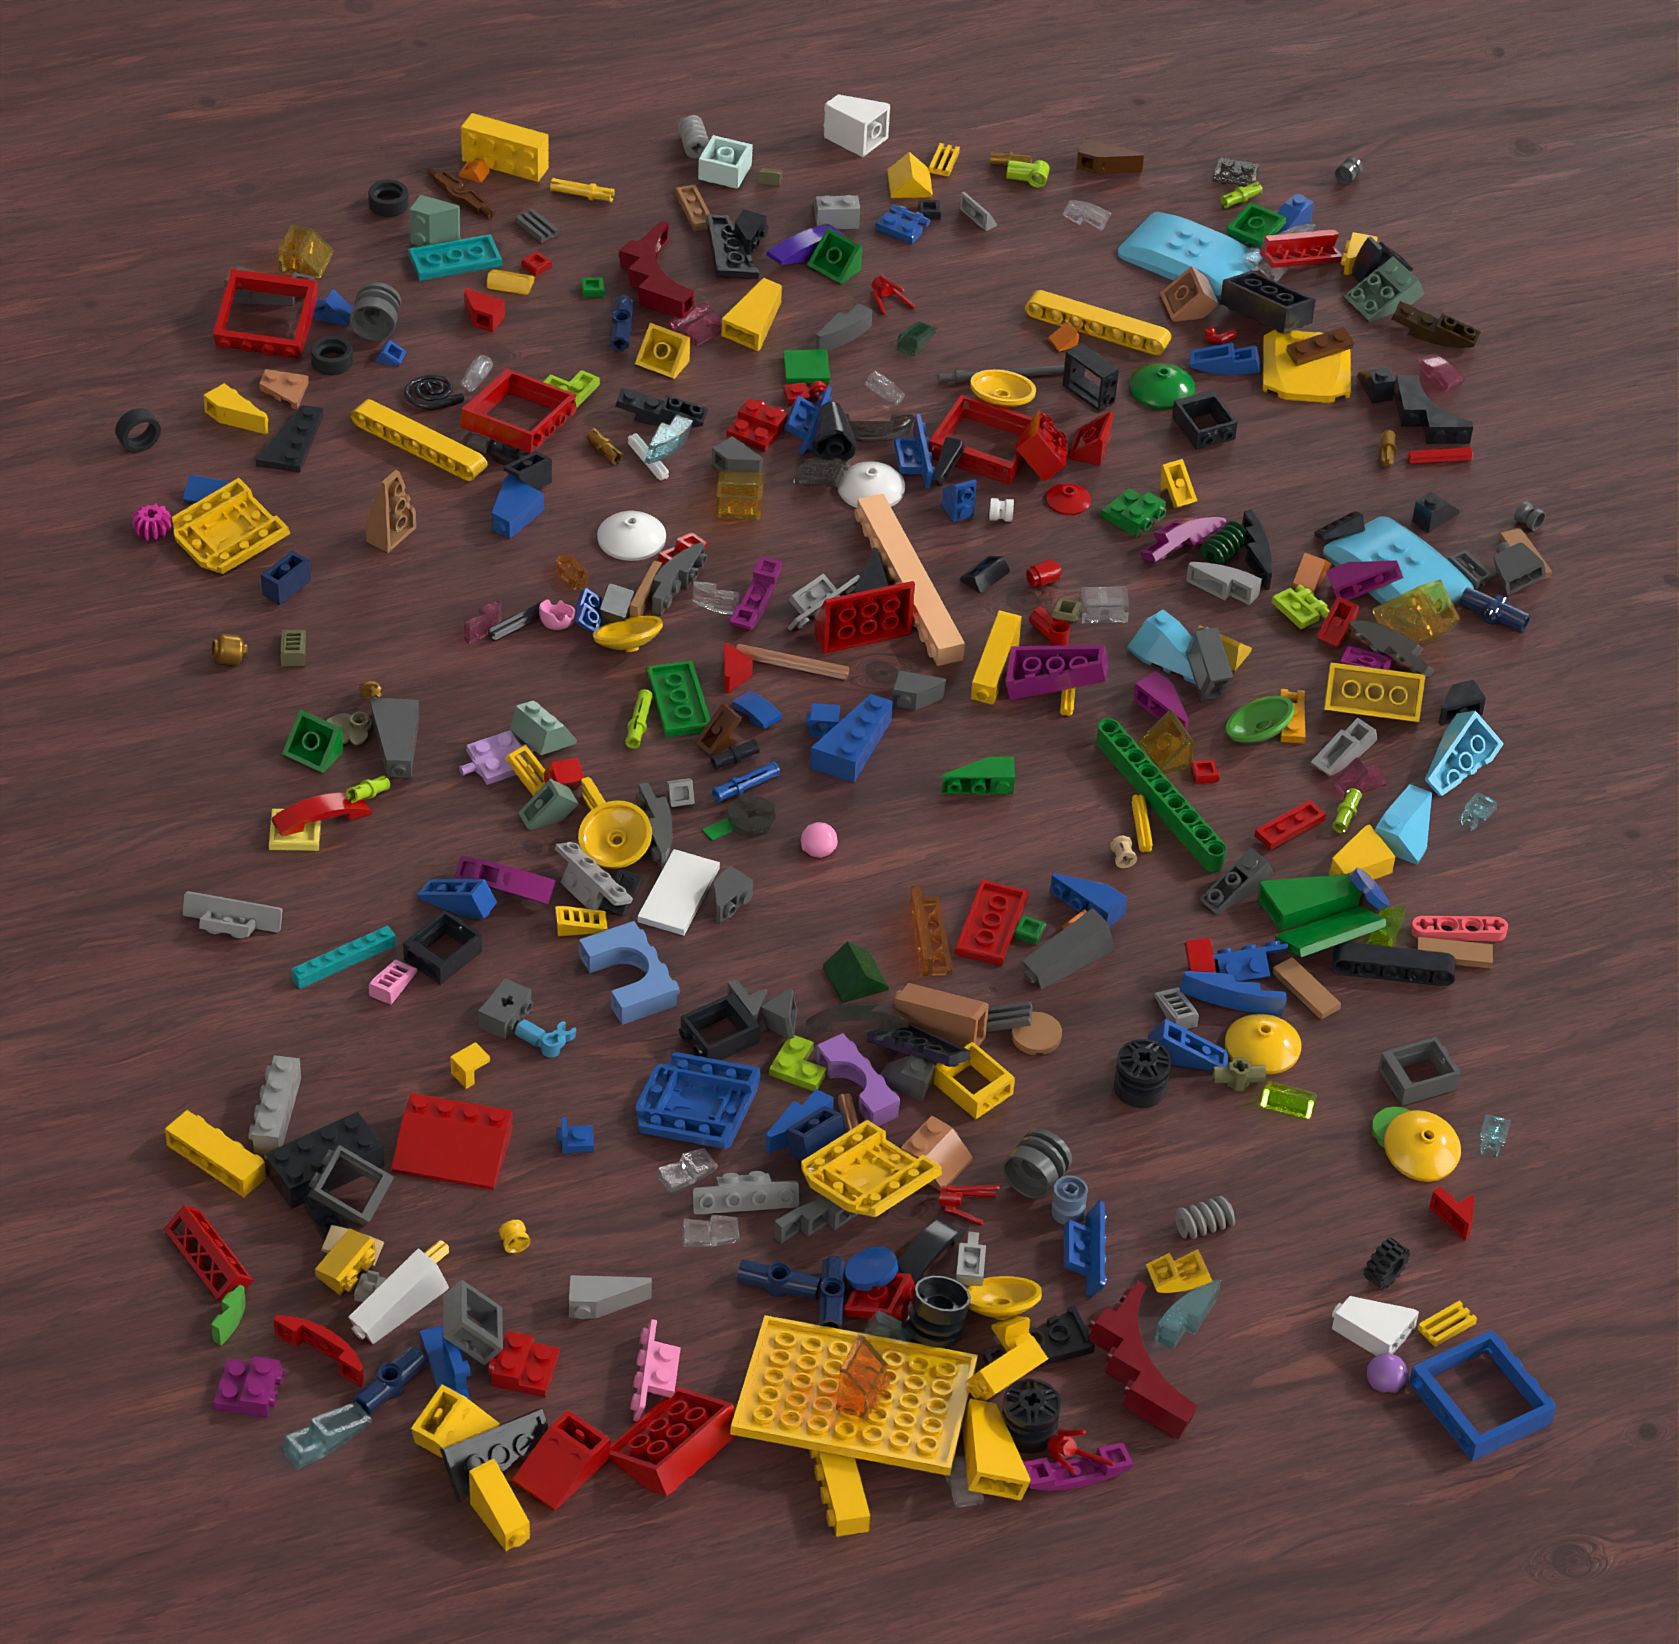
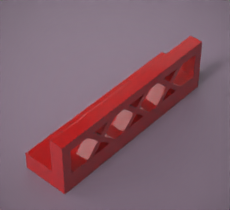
[1259,229,1343,268]
[164,1205,254,1301]

